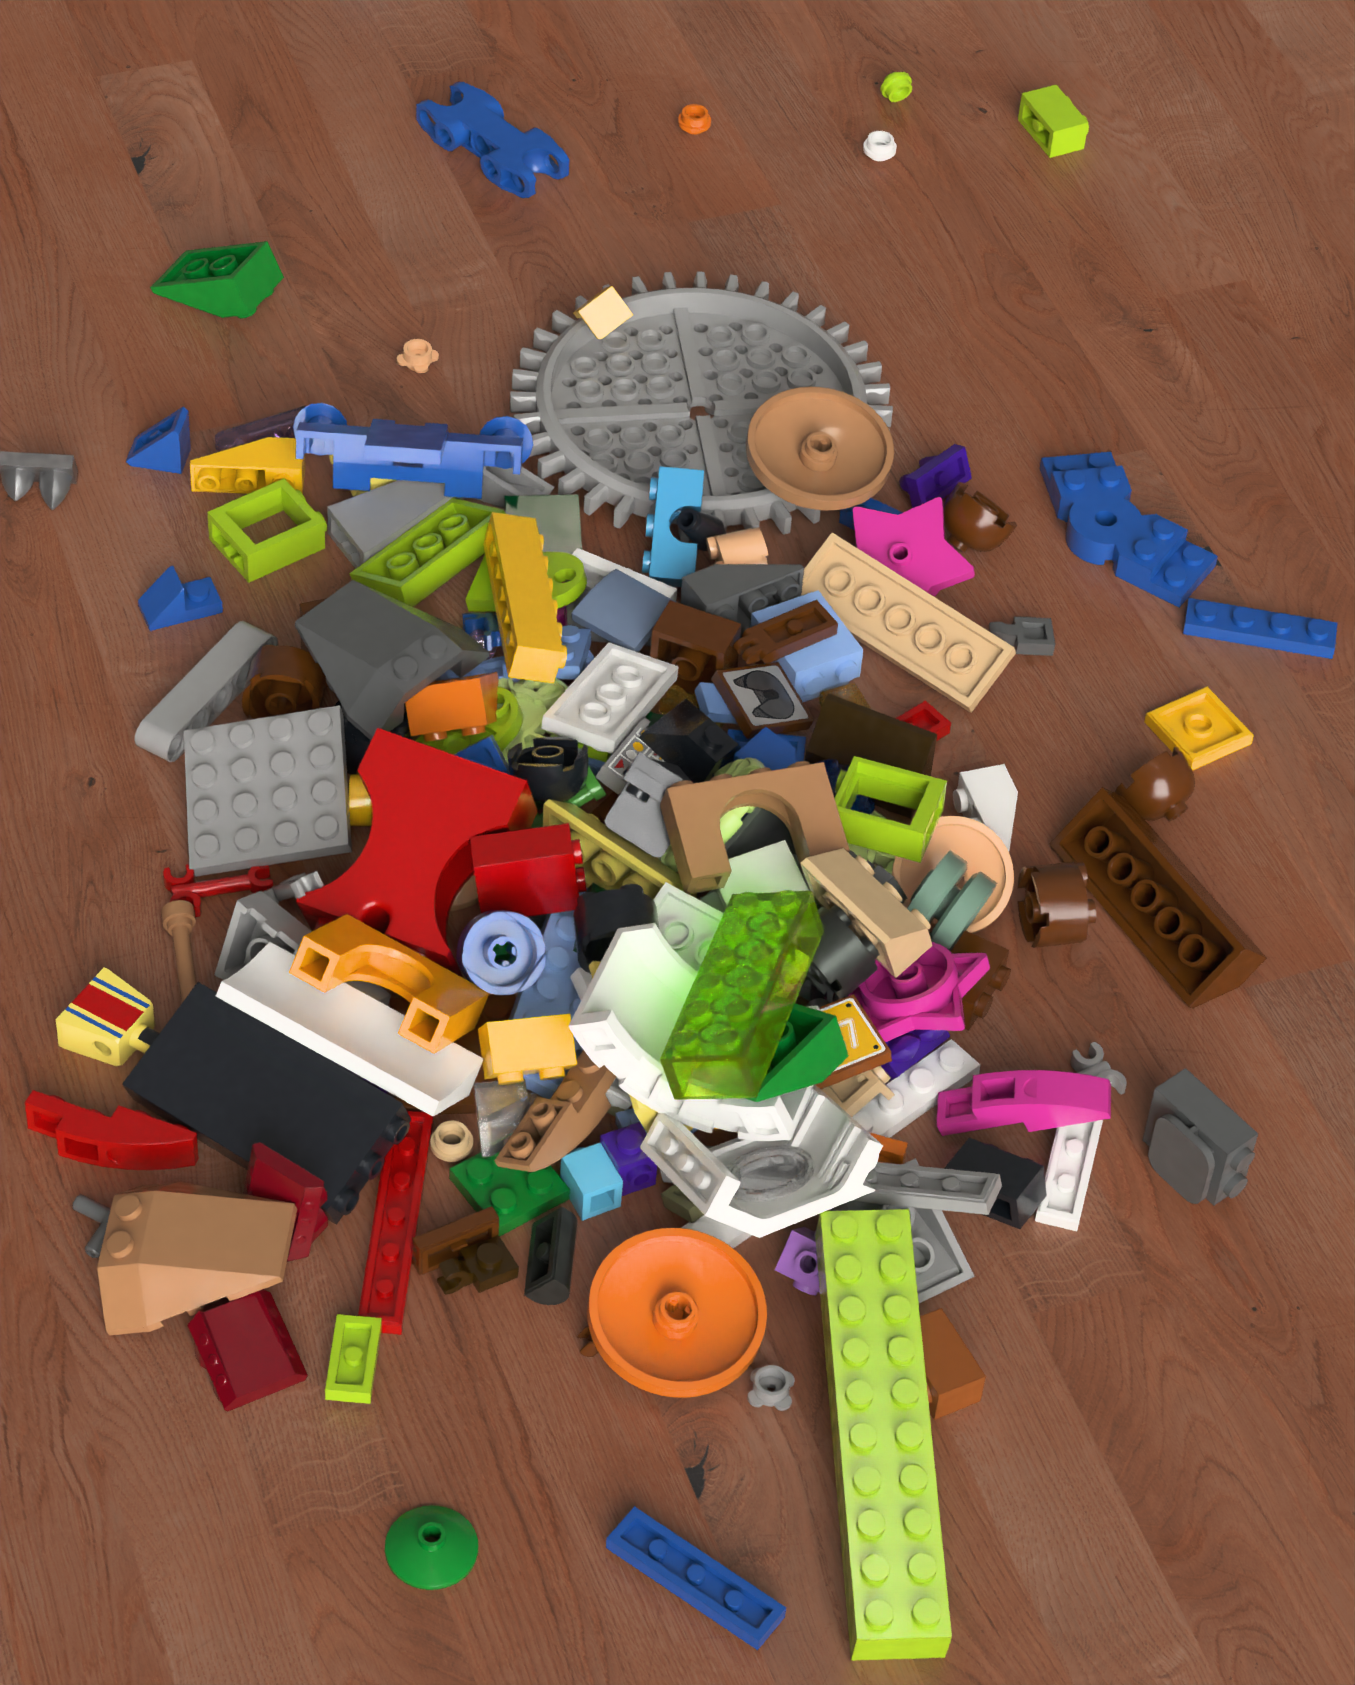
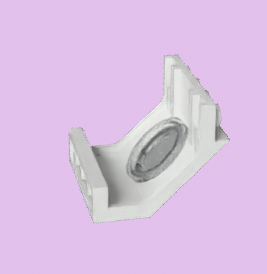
[640,1085,883,1238]

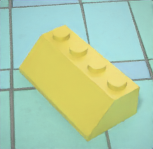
[543,799,697,900]

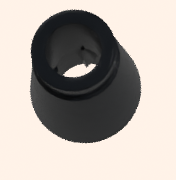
[677,509,726,551]

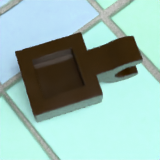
[437,1235,519,1295]

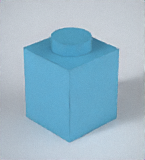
[560,1142,623,1221]

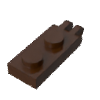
[733,600,838,664]

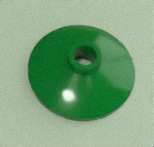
[385,1505,478,1590]

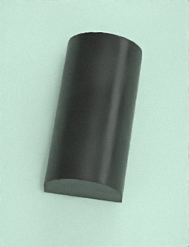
[524,1207,577,1305]

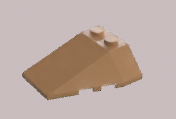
[97,1181,297,1336]

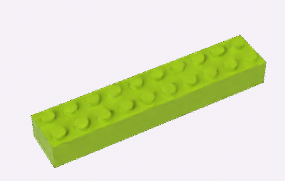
[815,1209,952,1661]

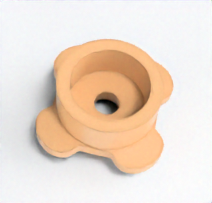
[397,339,439,373]

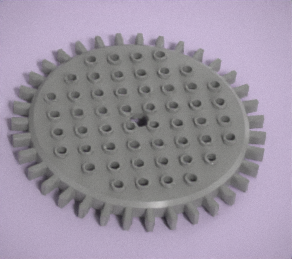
[510,272,893,543]

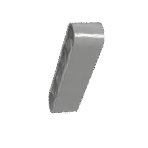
[135,621,278,762]

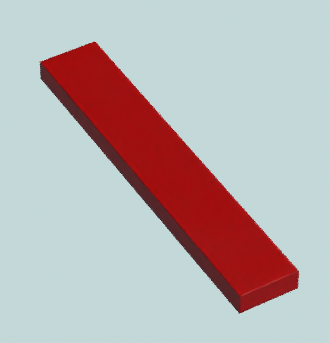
[358,1110,434,1335]

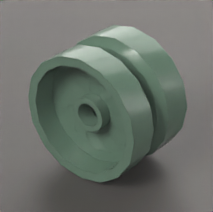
[907,850,998,951]

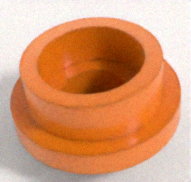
[678,104,711,135]

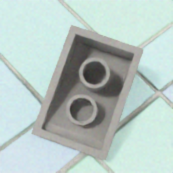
[830,1158,975,1304]

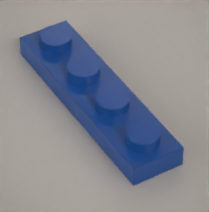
[1183,598,1338,659]
[606,1506,786,1650]

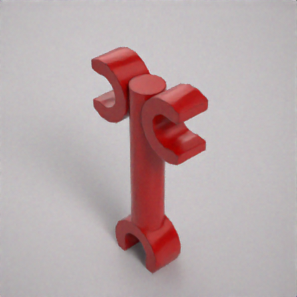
[163,864,273,917]

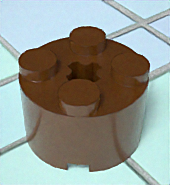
[241,645,326,719]
[1017,862,1097,948]

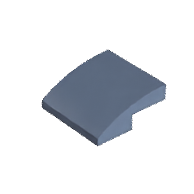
[571,569,676,653]

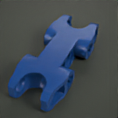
[416,82,570,198]

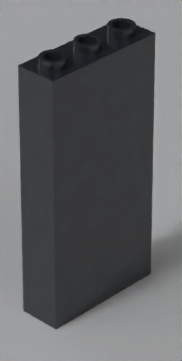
[122,982,411,1225]

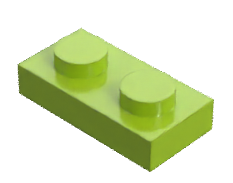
[325,1314,382,1404]

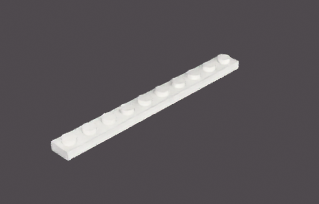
[681,1039,981,1249]

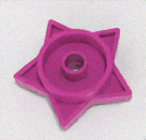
[853,497,975,596]
[848,942,990,1042]

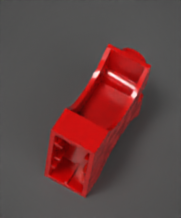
[296,728,538,978]

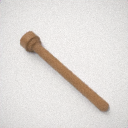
[161,900,196,1003]

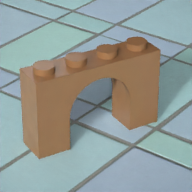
[660,761,850,894]

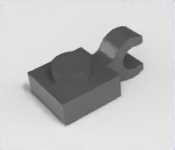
[989,617,1055,656]

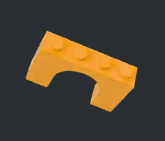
[289,914,490,1054]

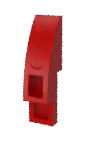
[25,1090,199,1171]

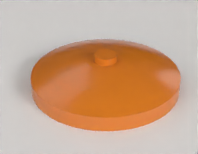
[587,1228,767,1398]

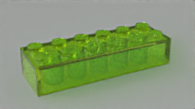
[660,890,824,1100]

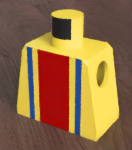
[56,967,160,1066]

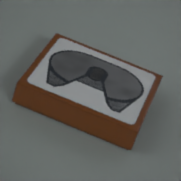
[711,662,814,739]

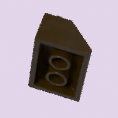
[805,693,937,819]

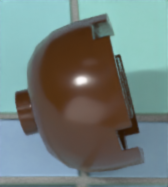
[943,482,1017,552]
[1115,747,1195,822]

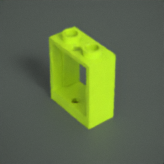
[207,478,327,583]
[834,756,947,863]

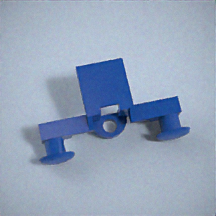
[293,403,533,499]

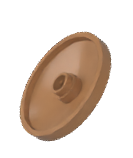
[746,387,894,511]

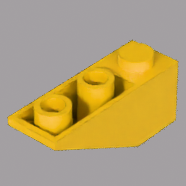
[190,437,306,494]

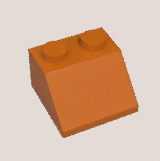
[405,672,499,742]

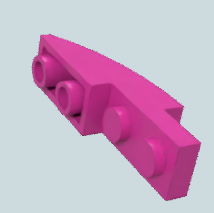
[937,1070,1111,1136]

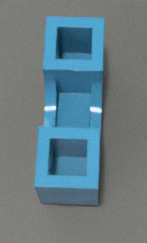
[642,466,704,587]

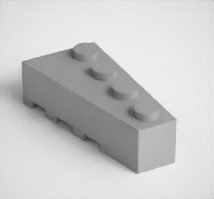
[214,891,391,1006]

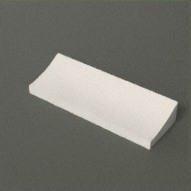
[216,942,484,1116]

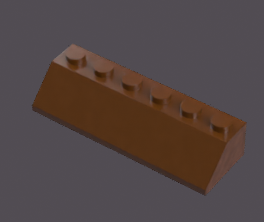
[1049,787,1267,1008]

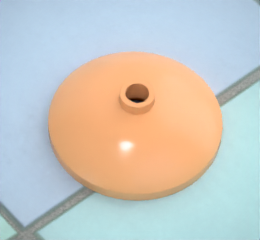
[892,816,1014,934]

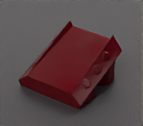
[243,1142,328,1262]
[187,1289,308,1411]

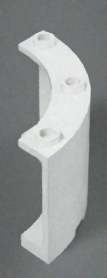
[568,923,820,1141]

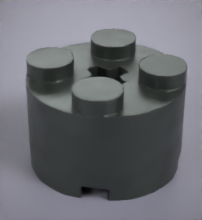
[783,905,880,1002]

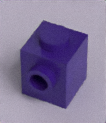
[600,1122,657,1196]

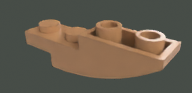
[494,1050,617,1172]

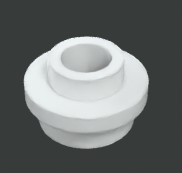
[863,131,897,161]

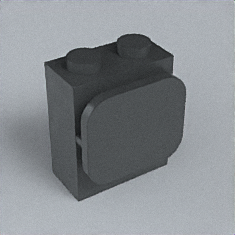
[1142,1068,1258,1206]

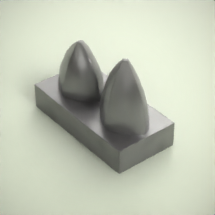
[0,451,78,510]

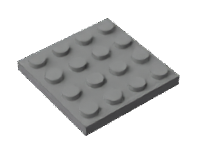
[184,705,352,877]

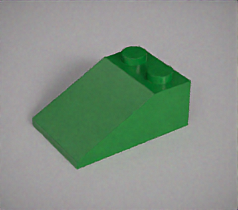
[150,241,284,319]
[689,996,849,1102]

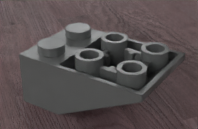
[680,564,804,638]

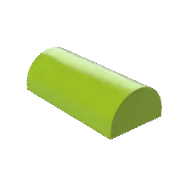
[349,498,505,607]

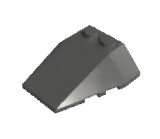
[295,580,489,740]

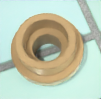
[430,1120,473,1162]

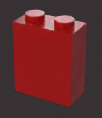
[470,823,587,917]

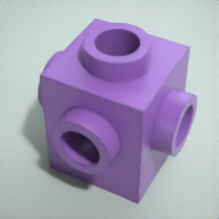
[775,1227,820,1295]

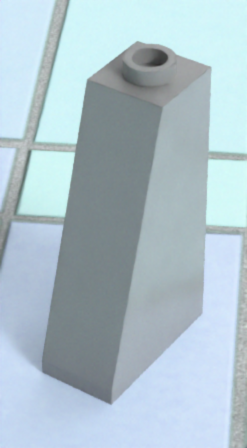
[327,480,463,569]

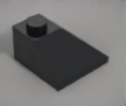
[639,699,741,784]

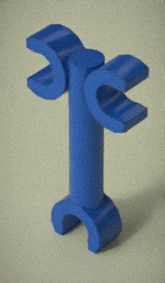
[462,613,502,651]

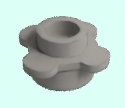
[747,1365,795,1411]

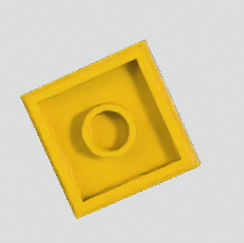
[1144,686,1254,770]

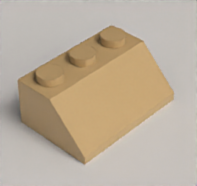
[800,848,933,978]

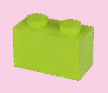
[1018,85,1089,158]

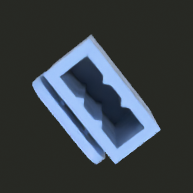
[750,590,863,702]

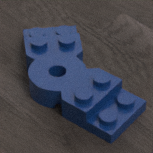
[1039,452,1218,608]

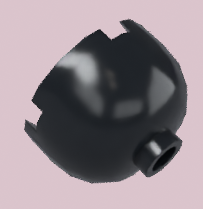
[508,737,589,807]

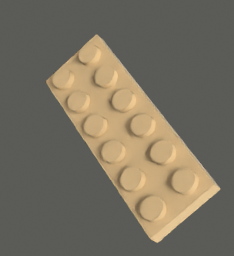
[801,533,1016,713]

